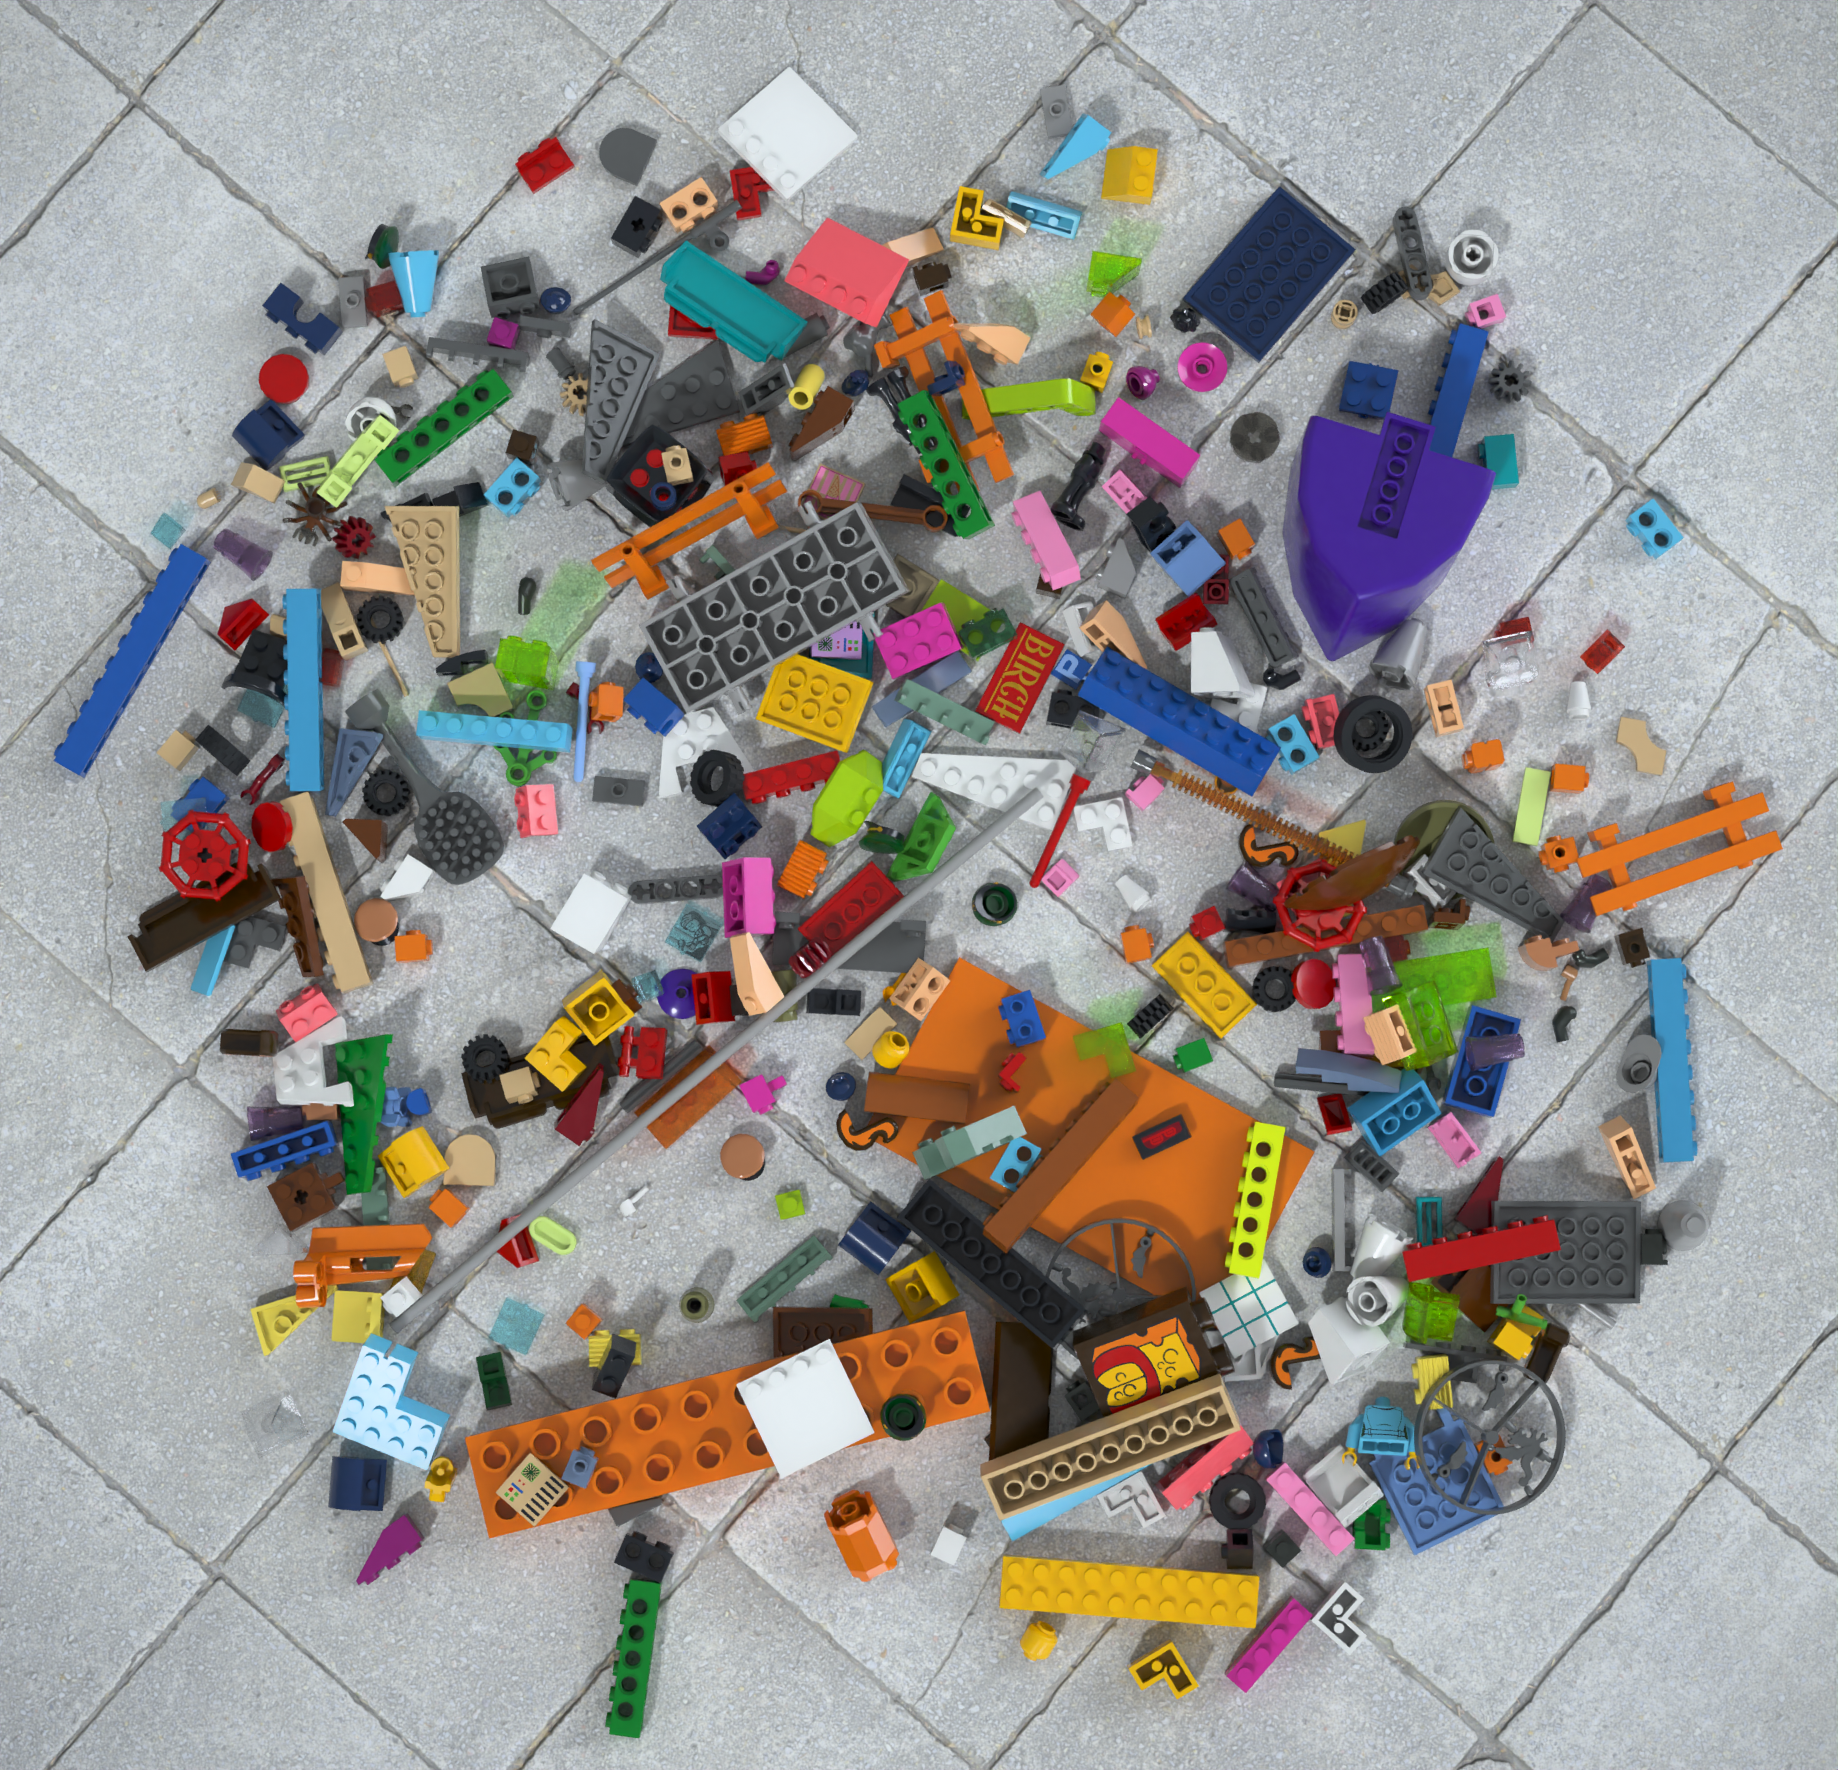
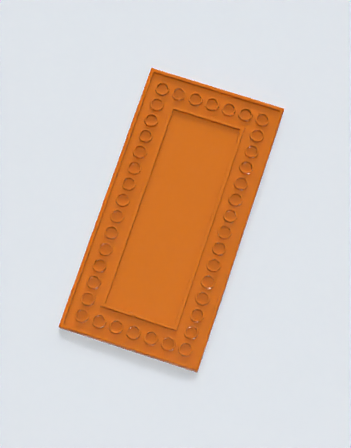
[866,957,1315,1330]

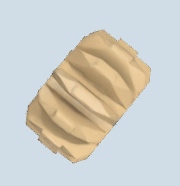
[560,373,588,416]

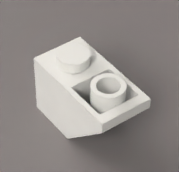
[380,854,436,901]

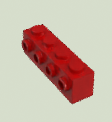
[743,750,840,805]

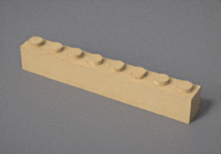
[280,792,374,993]

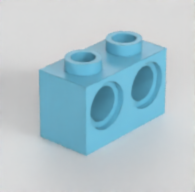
[484,457,541,518]
[1625,499,1684,560]
[1265,714,1320,775]
[989,1137,1042,1193]

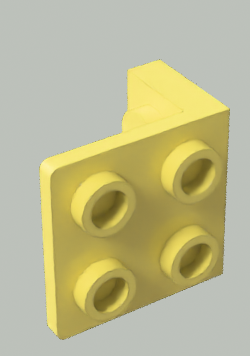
[331,1290,385,1343]

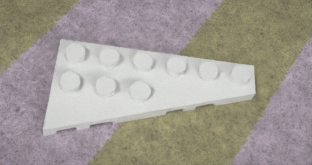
[912,753,1079,831]

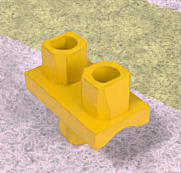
[424,1456,458,1502]

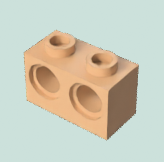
[659,177,719,234]
[1423,680,1464,738]
[889,958,950,1021]

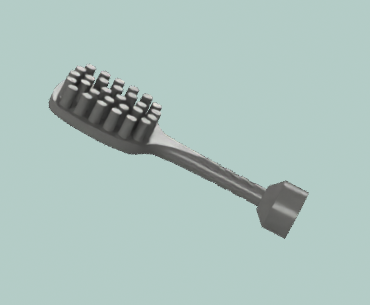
[345,689,504,885]

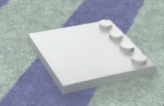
[717,67,858,202]
[736,1339,875,1479]

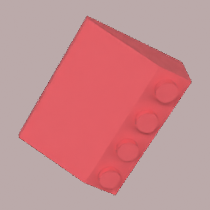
[784,217,909,328]
[1154,1425,1254,1510]

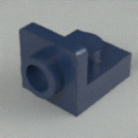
[927,360,965,396]

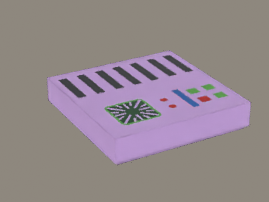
[810,622,862,660]

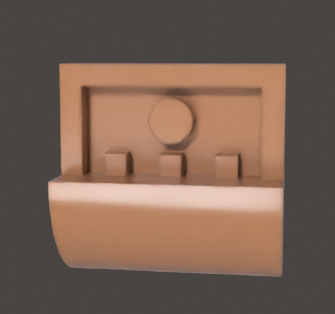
[1518,935,1579,971]

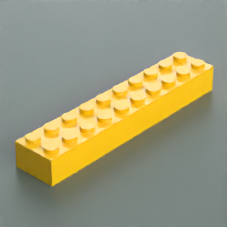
[999,1554,1259,1628]

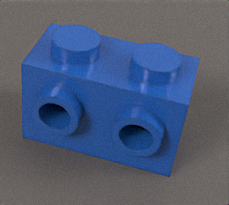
[998,990,1046,1048]

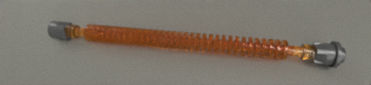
[1131,749,1416,901]

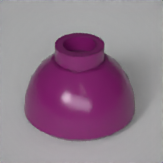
[1126,366,1160,400]

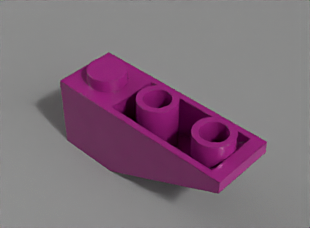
[356,1513,424,1585]

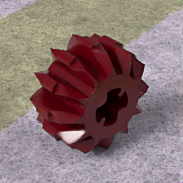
[332,516,376,559]
[789,937,832,978]

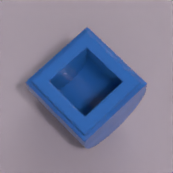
[406,1088,432,1115]

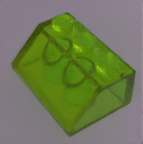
[1382,980,1458,1071]

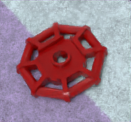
[158,809,251,902]
[1273,859,1367,952]

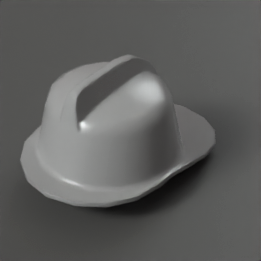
[1616,1034,1662,1093]

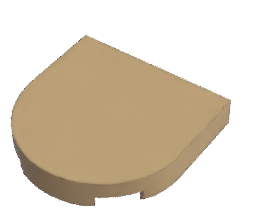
[443,1134,496,1186]

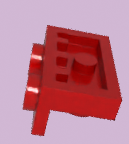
[515,137,575,194]

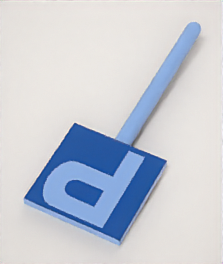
[1051,649,1092,690]

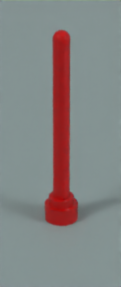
[1029,774,1091,888]

